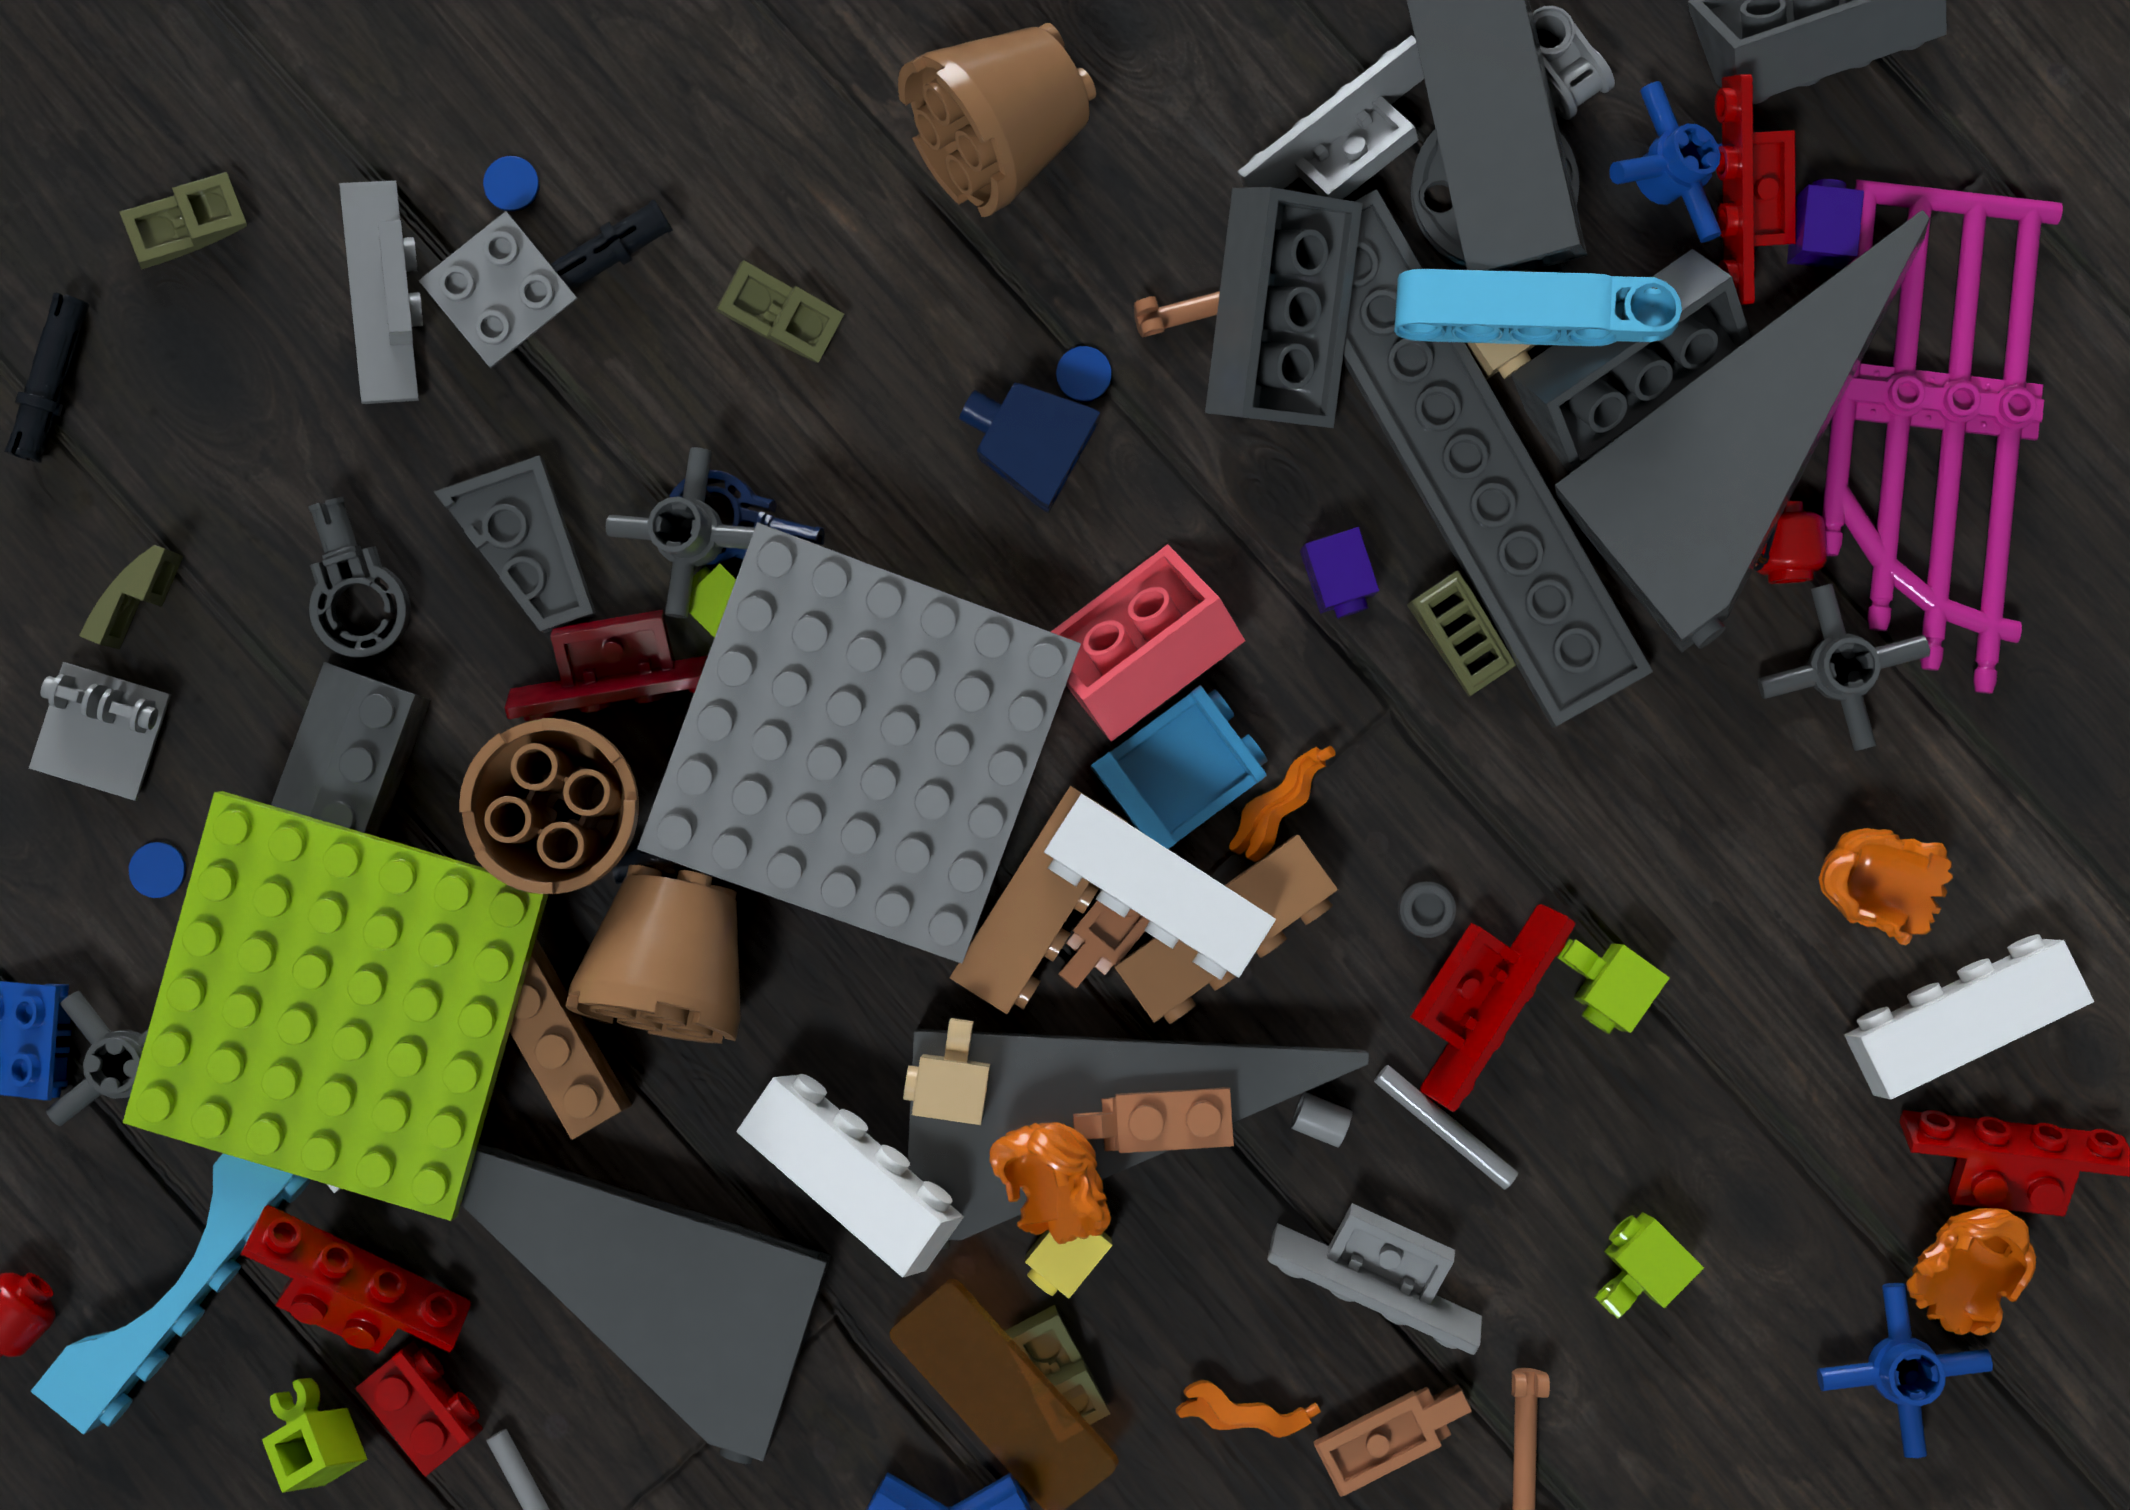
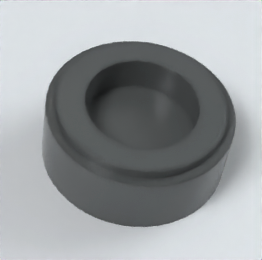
[1398,882,1456,938]

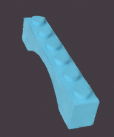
[31,1153,311,1435]

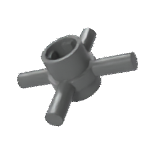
[606,447,755,618]
[1757,583,1930,751]
[46,991,167,1138]

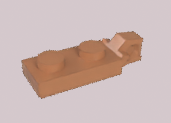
[1058,901,1150,988]
[1073,1087,1234,1153]
[1313,1384,1472,1497]

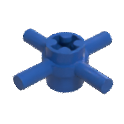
[1609,81,1722,243]
[1817,1283,1993,1458]

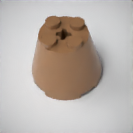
[898,23,1096,217]
[459,718,639,894]
[566,865,741,1044]

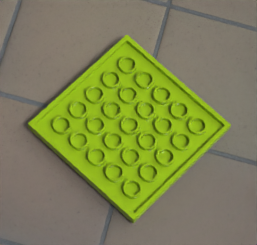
[123,791,548,1221]

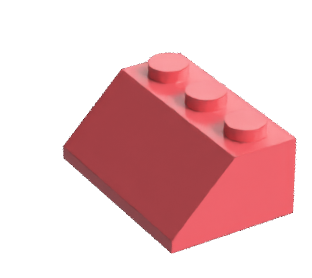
[1051,544,1245,742]

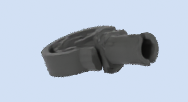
[308,497,411,657]

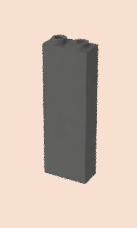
[1407,0,1588,272]

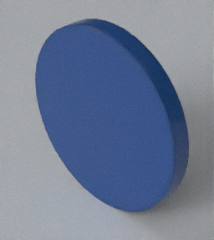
[483,156,539,212]
[1056,346,1111,402]
[129,842,186,898]

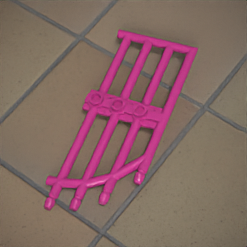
[1822,179,2063,694]

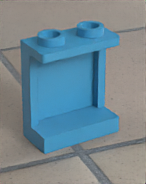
[1091,685,1268,849]

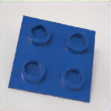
[0,981,72,1101]

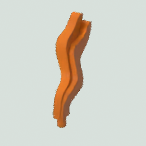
[1229,746,1336,862]
[1176,1380,1321,1438]

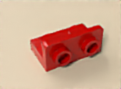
[355,1341,483,1477]

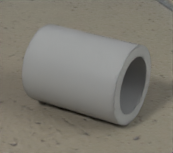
[1290,1092,1353,1148]

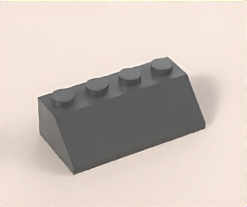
[1688,0,1947,104]
[1205,187,1363,428]
[1511,249,1751,474]
[271,662,431,837]

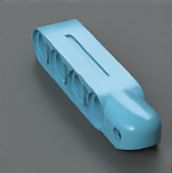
[1394,269,1682,346]

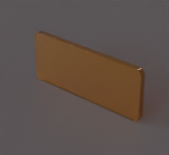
[890,1279,1119,1510]

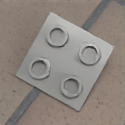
[419,211,578,368]
[29,662,171,801]

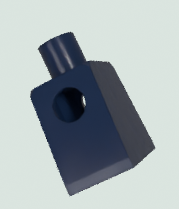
[959,383,1100,513]

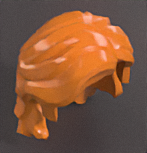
[1818,828,1953,946]
[989,1122,1111,1244]
[1906,1208,2036,1335]

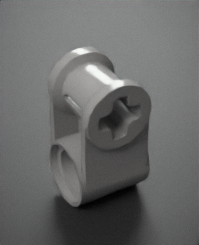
[1533,6,1615,120]

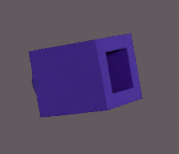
[1787,179,1864,269]
[1300,527,1379,618]

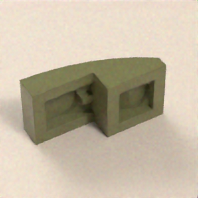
[120,172,247,270]
[715,260,844,363]
[79,545,183,650]
[1005,1305,1111,1440]

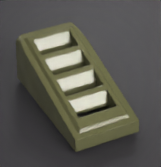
[1407,570,1516,697]

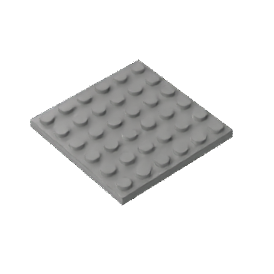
[637,522,1081,964]

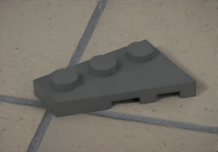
[434,455,597,633]

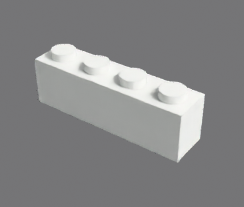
[1044,793,1276,980]
[1844,934,2094,1100]
[736,1074,964,1278]

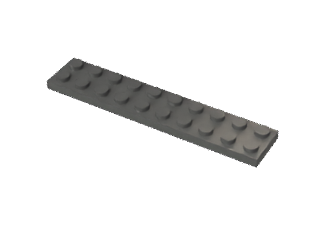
[1343,189,1653,728]

